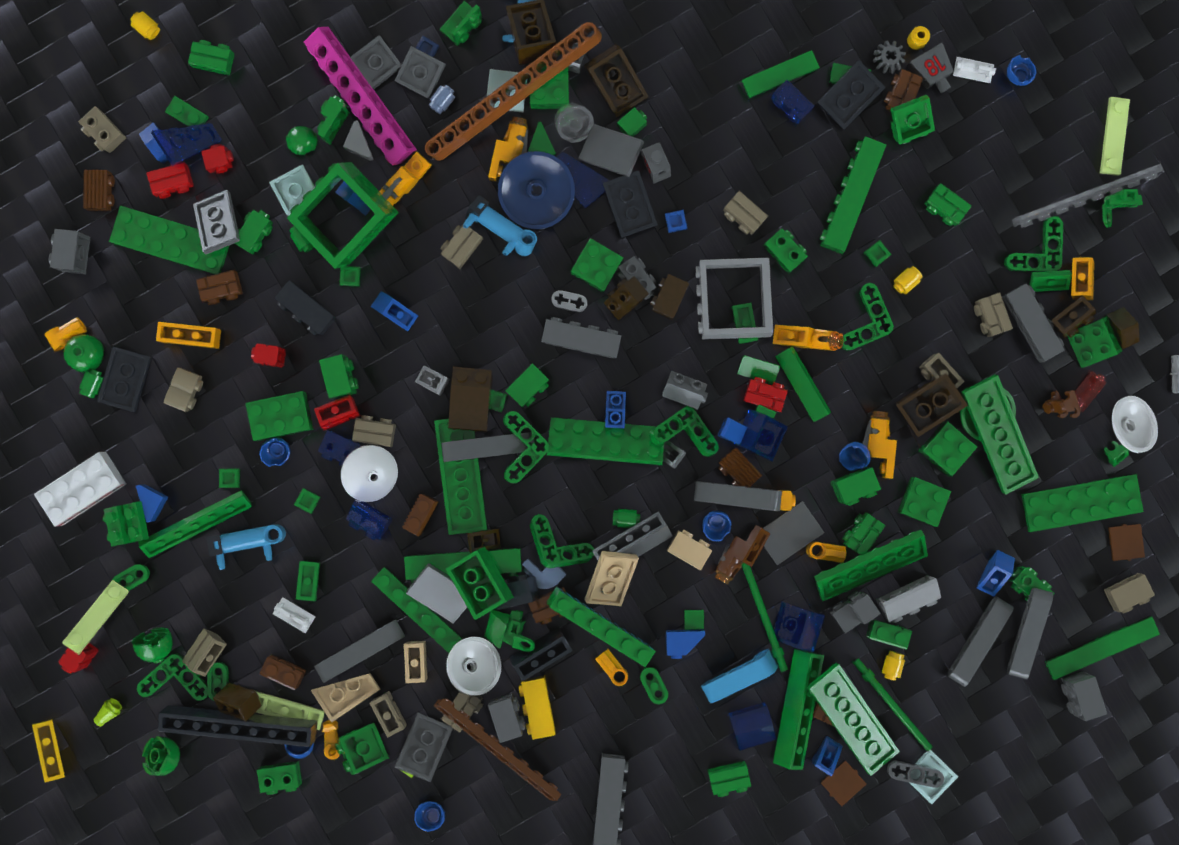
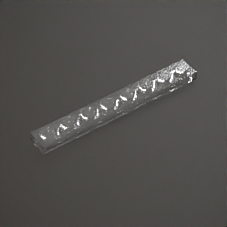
[1012,164,1164,228]

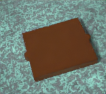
[1108,524,1145,561]
[820,760,866,806]

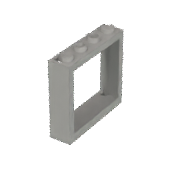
[696,258,773,339]

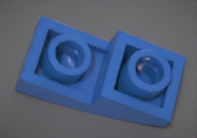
[605,391,626,429]

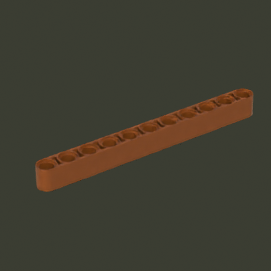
[425,22,602,160]

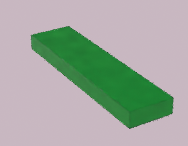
[741,50,820,99]
[775,346,831,422]

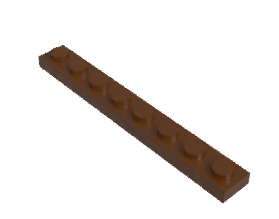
[433,698,561,801]

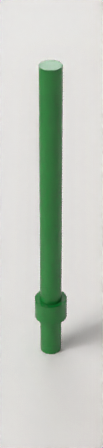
[742,563,788,672]
[853,658,933,751]

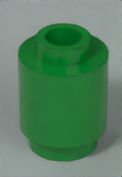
[289,226,314,253]
[79,369,104,398]
[613,509,640,529]

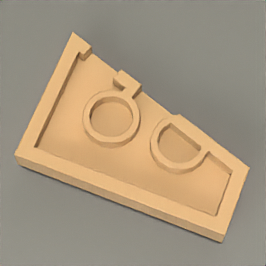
[311,673,381,722]

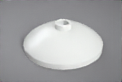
[1112,396,1158,453]
[341,445,398,502]
[447,637,501,696]

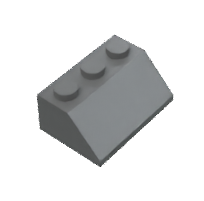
[876,575,941,623]

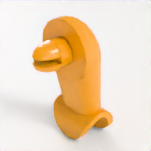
[322,720,340,760]

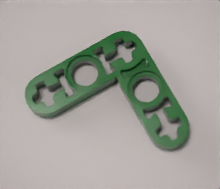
[1004,216,1063,272]
[840,283,894,351]
[650,406,719,457]
[503,411,549,484]
[530,514,594,568]
[137,653,208,701]

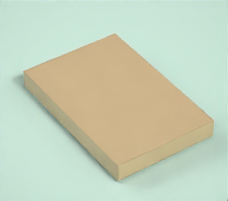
[584,551,639,606]

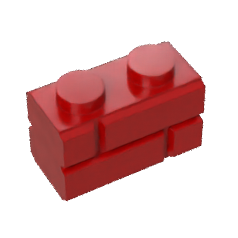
[146,162,194,199]
[251,343,286,368]
[743,377,788,412]
[314,395,360,430]
[58,643,98,674]

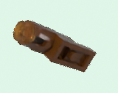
[715,525,770,584]

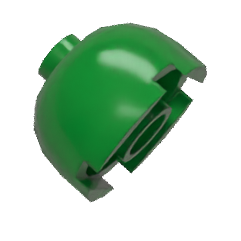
[63,334,104,372]
[132,627,173,663]
[142,736,180,776]

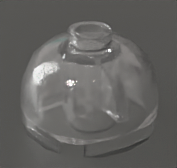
[554,102,594,143]

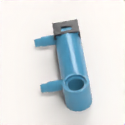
[463,195,537,256]
[206,524,286,570]

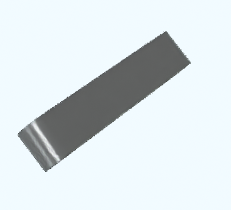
[441,432,535,462]
[694,481,782,511]
[1007,587,1053,679]
[947,596,1014,687]
[314,619,405,683]

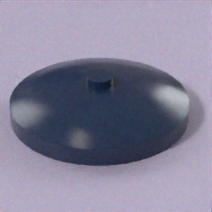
[498,151,575,229]

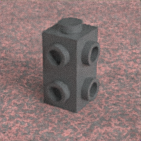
[617,256,657,300]
[662,371,708,409]

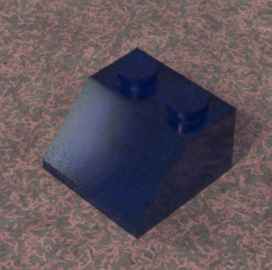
[734,409,788,462]
[346,500,393,540]
[774,602,825,652]
[728,702,776,751]

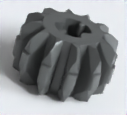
[873,41,906,74]

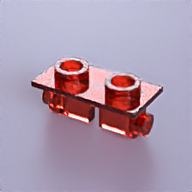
[1075,371,1107,412]

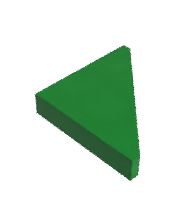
[528,122,556,155]

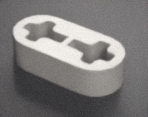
[552,290,587,312]

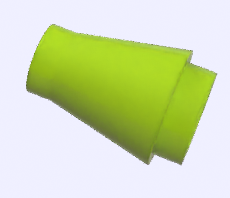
[93,698,122,727]

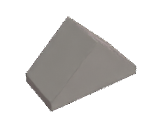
[343,120,374,161]
[415,365,450,396]

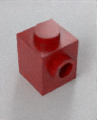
[201,144,234,174]

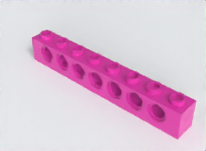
[304,27,417,166]

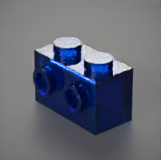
[771,80,814,124]
[318,430,364,466]

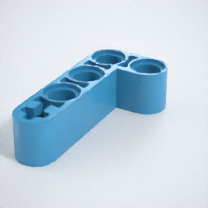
[701,649,778,703]

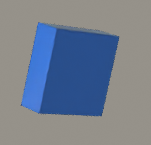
[665,210,687,233]

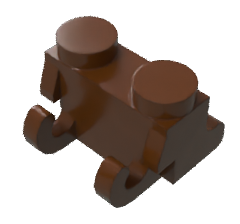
[1043,390,1080,418]

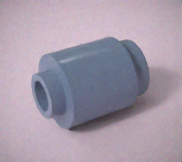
[428,85,455,114]

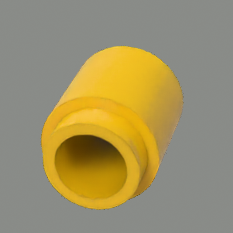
[130,11,160,40]
[907,26,930,50]
[893,266,923,294]
[882,651,905,681]

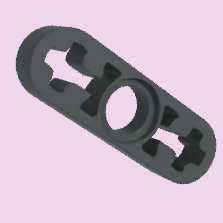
[887,760,944,788]

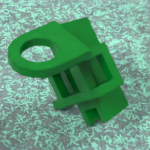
[1102,189,1143,227]
[503,610,535,652]

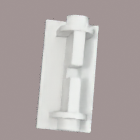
[953,57,996,83]
[273,597,315,633]

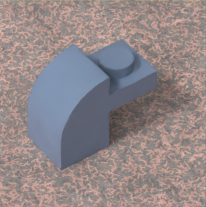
[522,558,566,589]

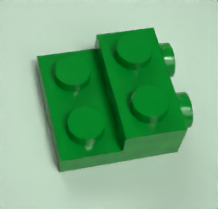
[317,95,350,145]
[891,95,935,145]
[103,501,149,547]
[335,722,389,775]

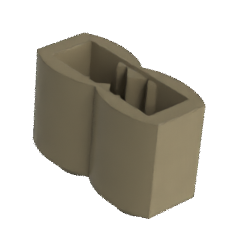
[164,367,203,412]

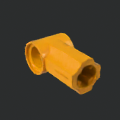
[44,317,87,352]
[806,541,846,563]
[595,649,628,686]

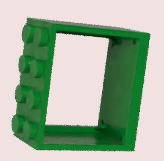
[287,162,399,269]

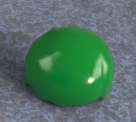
[286,126,318,155]

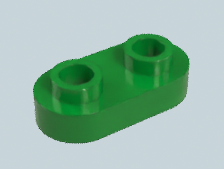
[113,564,150,591]
[207,662,228,701]
[640,667,668,704]

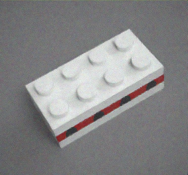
[34,452,126,527]

